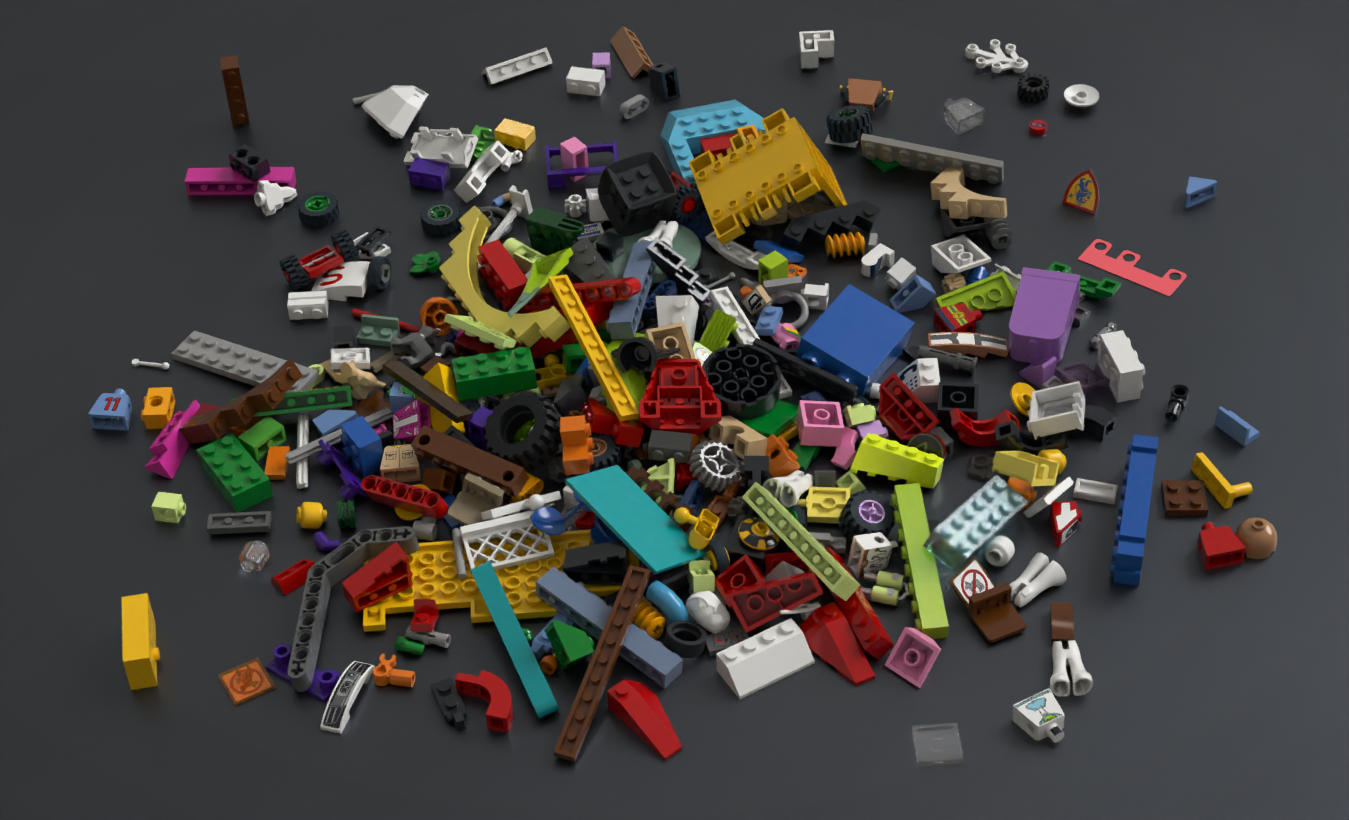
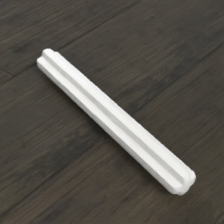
[296,414,309,489]

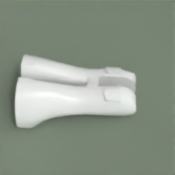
[638,221,678,249]
[762,470,815,507]
[1010,553,1066,608]
[1050,640,1093,696]

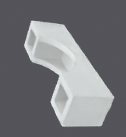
[454,140,510,203]

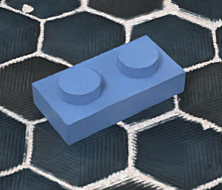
[755,306,783,336]

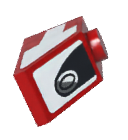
[1050,501,1082,547]

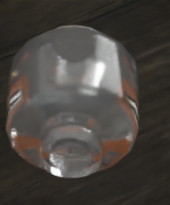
[238,540,270,572]

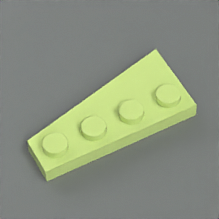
[444,314,516,350]

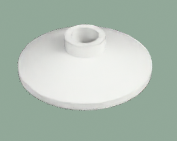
[1064,84,1099,107]

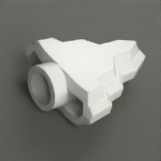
[254,180,297,216]

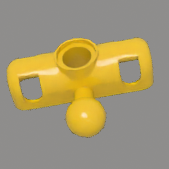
[535,354,575,390]
[674,507,719,550]

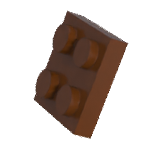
[1161,480,1208,516]

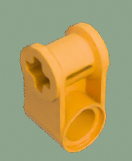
[509,472,544,504]

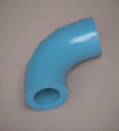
[646,581,691,623]

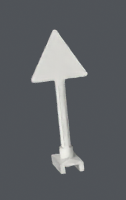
[478,185,533,271]

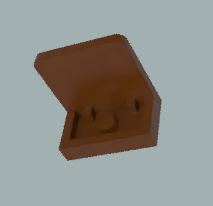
[968,583,1026,643]

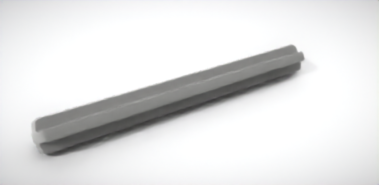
[285,408,393,465]

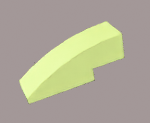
[683,556,715,593]

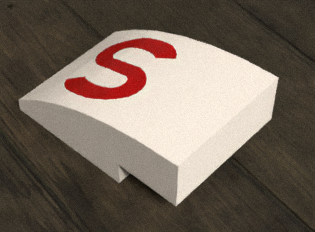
[312,261,370,301]

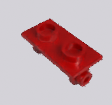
[765,551,808,575]

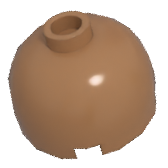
[1235,517,1277,559]

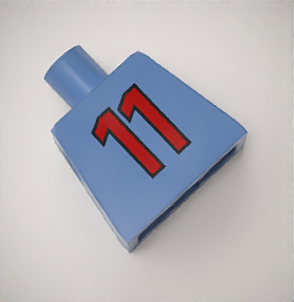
[88,388,132,431]

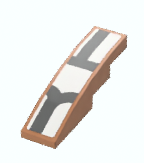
[927,332,1009,358]

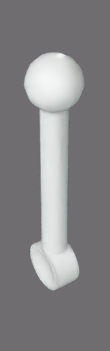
[132,359,169,370]

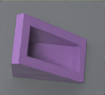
[1019,356,1057,388]

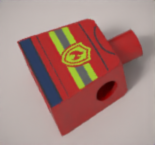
[933,303,982,333]

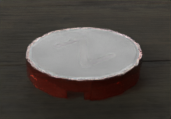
[906,431,946,461]

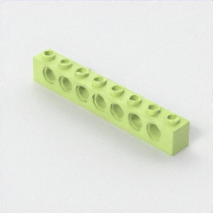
[742,482,860,601]

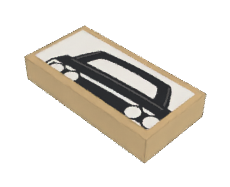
[741,285,771,316]

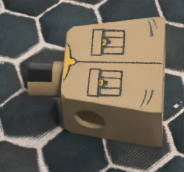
[380,440,421,482]

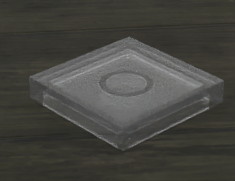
[912,723,963,766]

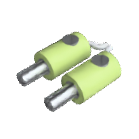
[860,570,909,606]

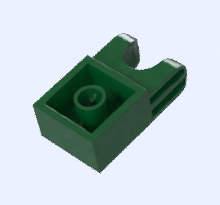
[525,207,585,254]

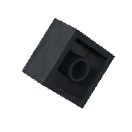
[937,382,979,428]

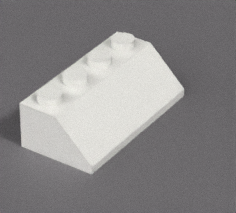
[716,618,815,699]

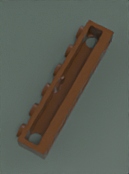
[411,425,529,498]

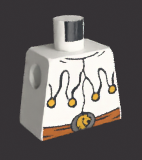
[847,532,898,579]

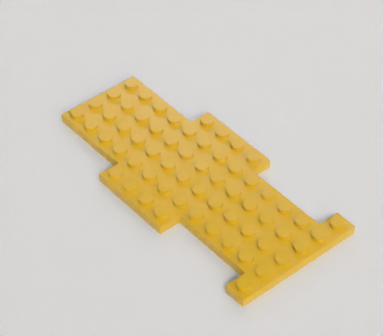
[363,528,639,632]

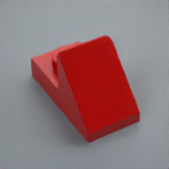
[410,599,439,632]

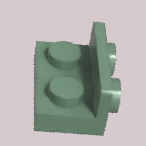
[356,314,400,347]

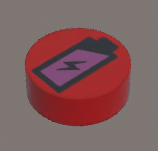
[1029,120,1047,135]

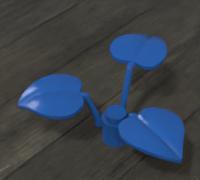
[530,492,620,544]

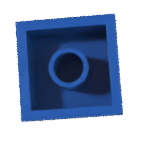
[340,416,383,477]

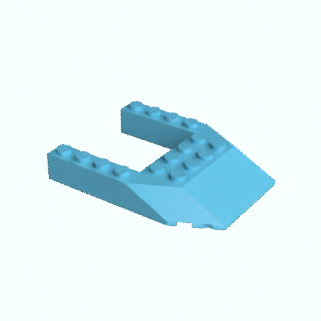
[660,100,766,187]

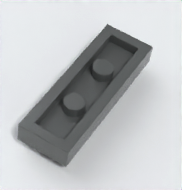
[207,511,272,535]

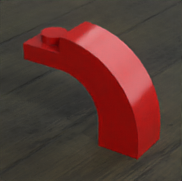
[950,408,1022,447]
[455,670,514,733]

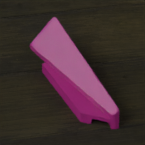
[145,400,200,479]

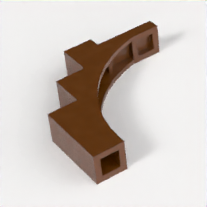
[179,360,303,444]

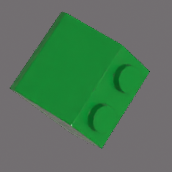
[544,620,594,670]

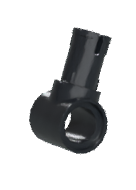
[1165,384,1189,422]

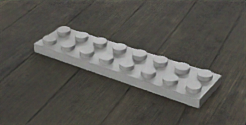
[861,133,1004,184]
[171,330,319,392]

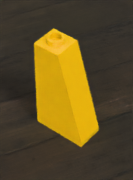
[414,363,465,434]

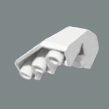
[361,85,429,139]

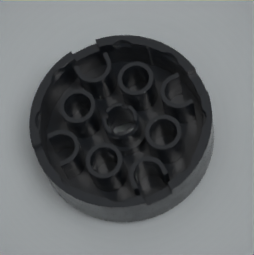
[702,344,781,420]

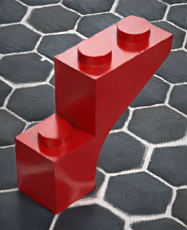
[581,398,644,448]

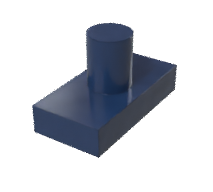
[674,480,704,516]

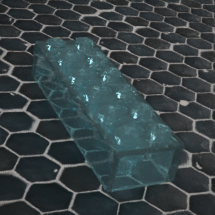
[923,475,1028,574]

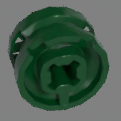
[337,499,357,529]

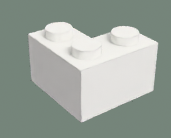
[799,30,834,69]

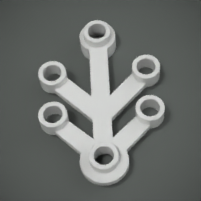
[965,39,1028,73]

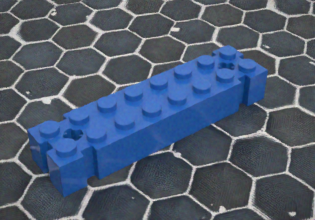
[1110,434,1159,586]

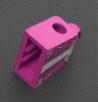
[387,400,431,444]

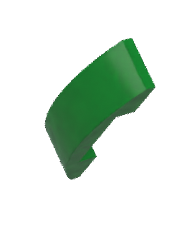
[1047,261,1122,298]

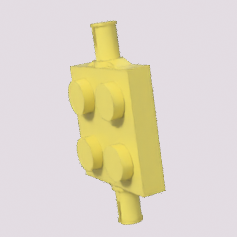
[796,487,850,523]

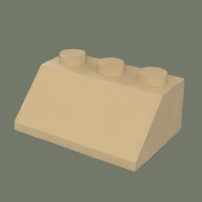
[644,322,696,370]

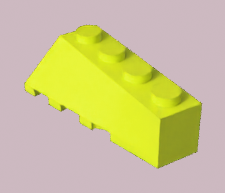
[850,433,944,489]

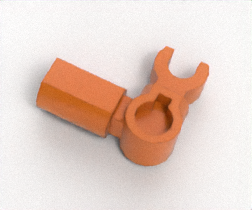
[373,654,415,688]

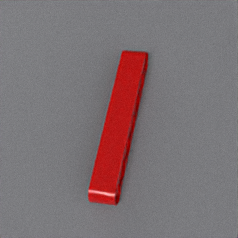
[523,277,642,310]

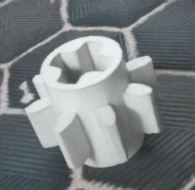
[564,194,587,217]

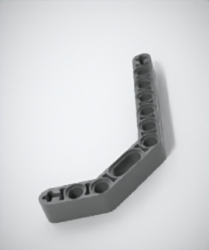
[288,526,419,692]

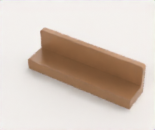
[610,26,653,78]

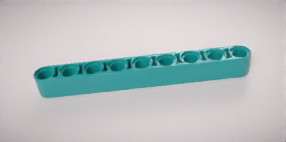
[471,561,559,719]

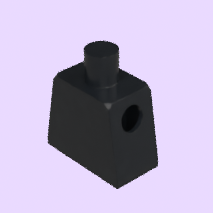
[648,62,680,102]

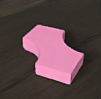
[831,426,859,470]

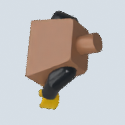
[840,78,893,114]

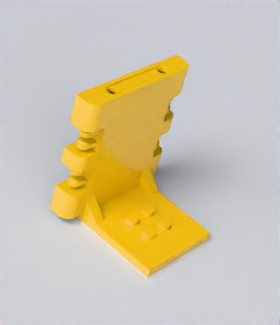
[688,108,847,245]

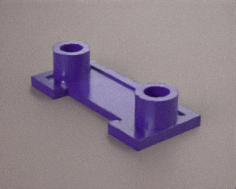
[317,439,368,500]
[266,644,342,703]

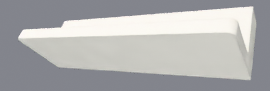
[481,47,553,85]

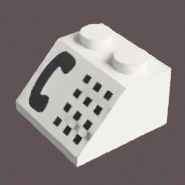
[897,358,940,403]

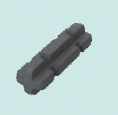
[1089,321,1117,349]

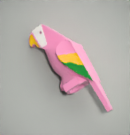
[771,323,801,350]

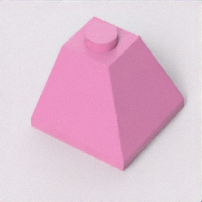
[885,627,941,688]

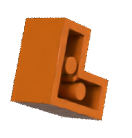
[560,415,594,475]

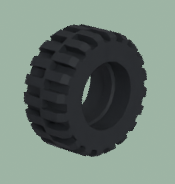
[484,391,562,472]

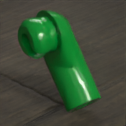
[394,636,425,655]

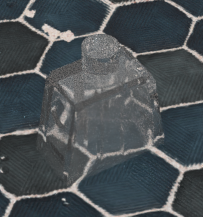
[944,98,985,135]

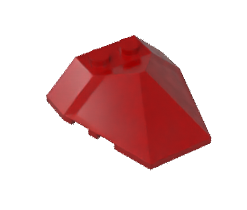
[639,359,722,434]

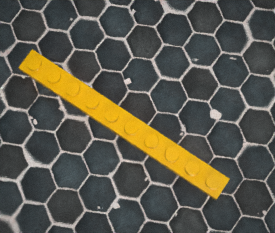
[548,274,640,422]

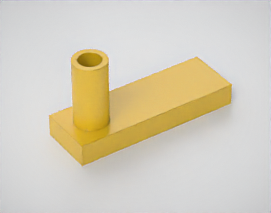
[1191,452,1253,509]

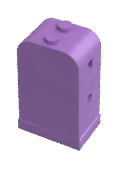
[1009,267,1080,364]

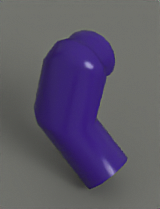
[313,532,341,551]

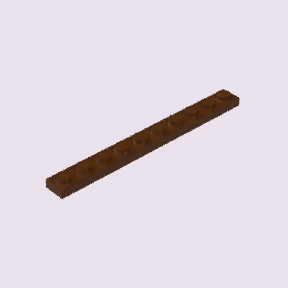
[553,565,651,762]

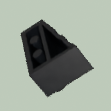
[563,540,630,586]

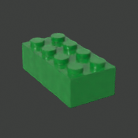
[451,347,537,401]
[197,433,273,513]

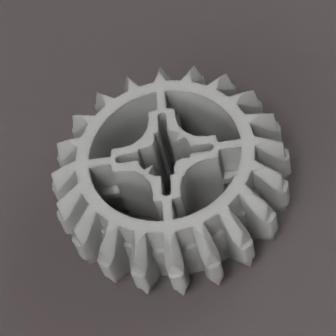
[688,439,741,493]

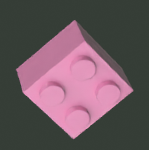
[796,400,844,447]

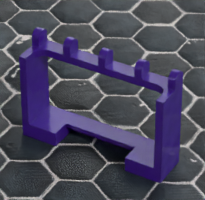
[545,140,618,189]

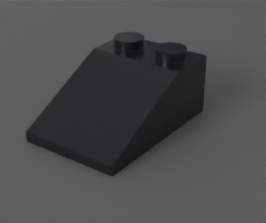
[941,209,991,238]

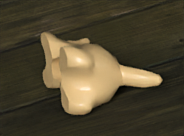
[334,360,386,400]

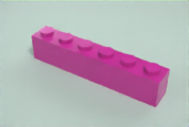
[185,167,296,195]

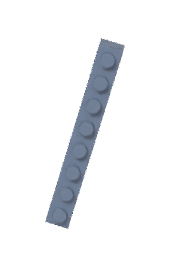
[606,241,657,340]
[536,567,683,689]

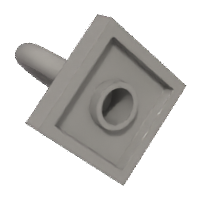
[763,276,809,329]

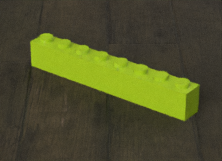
[890,483,949,639]

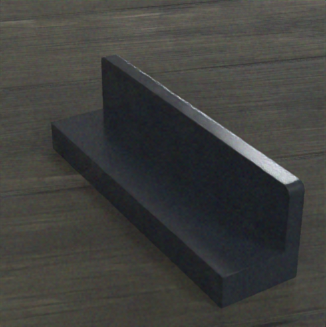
[604,565,690,607]

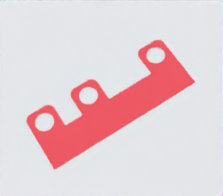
[1078,239,1187,297]

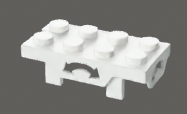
[403,127,478,168]

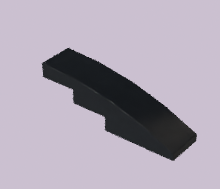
[646,238,710,304]

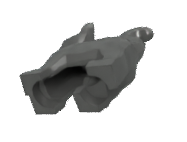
[390,325,456,369]

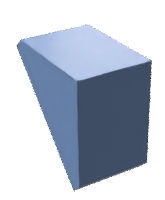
[1184,176,1218,208]

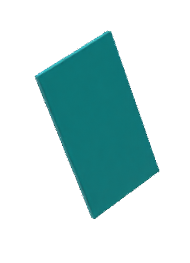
[564,465,706,574]

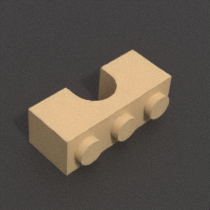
[709,415,768,459]

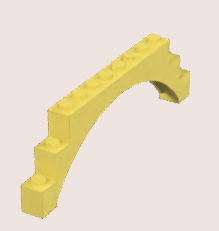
[439,205,571,350]

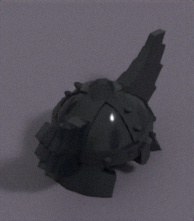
[611,337,680,374]

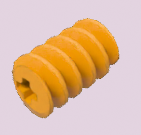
[825,232,865,258]
[632,596,666,640]

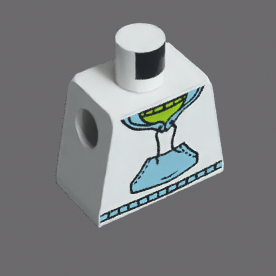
[1012,689,1065,743]

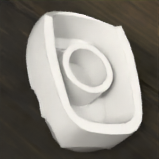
[686,591,730,634]

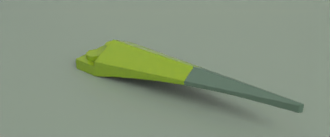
[508,247,574,318]

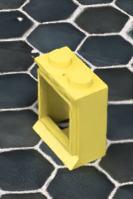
[992,451,1060,487]

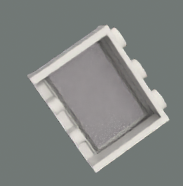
[1027,381,1085,440]

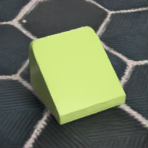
[836,470,866,495]

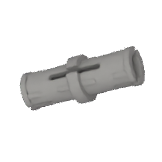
[406,626,451,648]

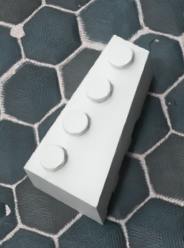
[655,295,699,347]

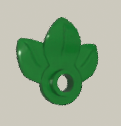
[409,251,442,274]

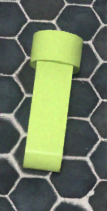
[503,238,563,276]

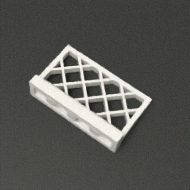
[460,510,555,570]

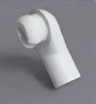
[501,150,523,171]

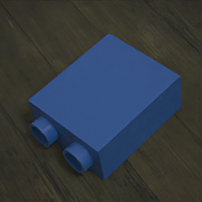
[796,284,915,397]

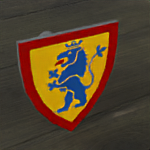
[1062,169,1099,215]

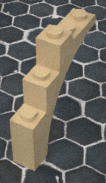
[930,167,1007,219]

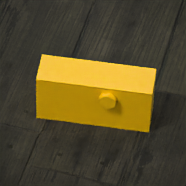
[122,593,160,690]

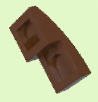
[1050,602,1074,642]

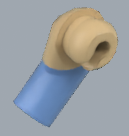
[491,193,512,207]

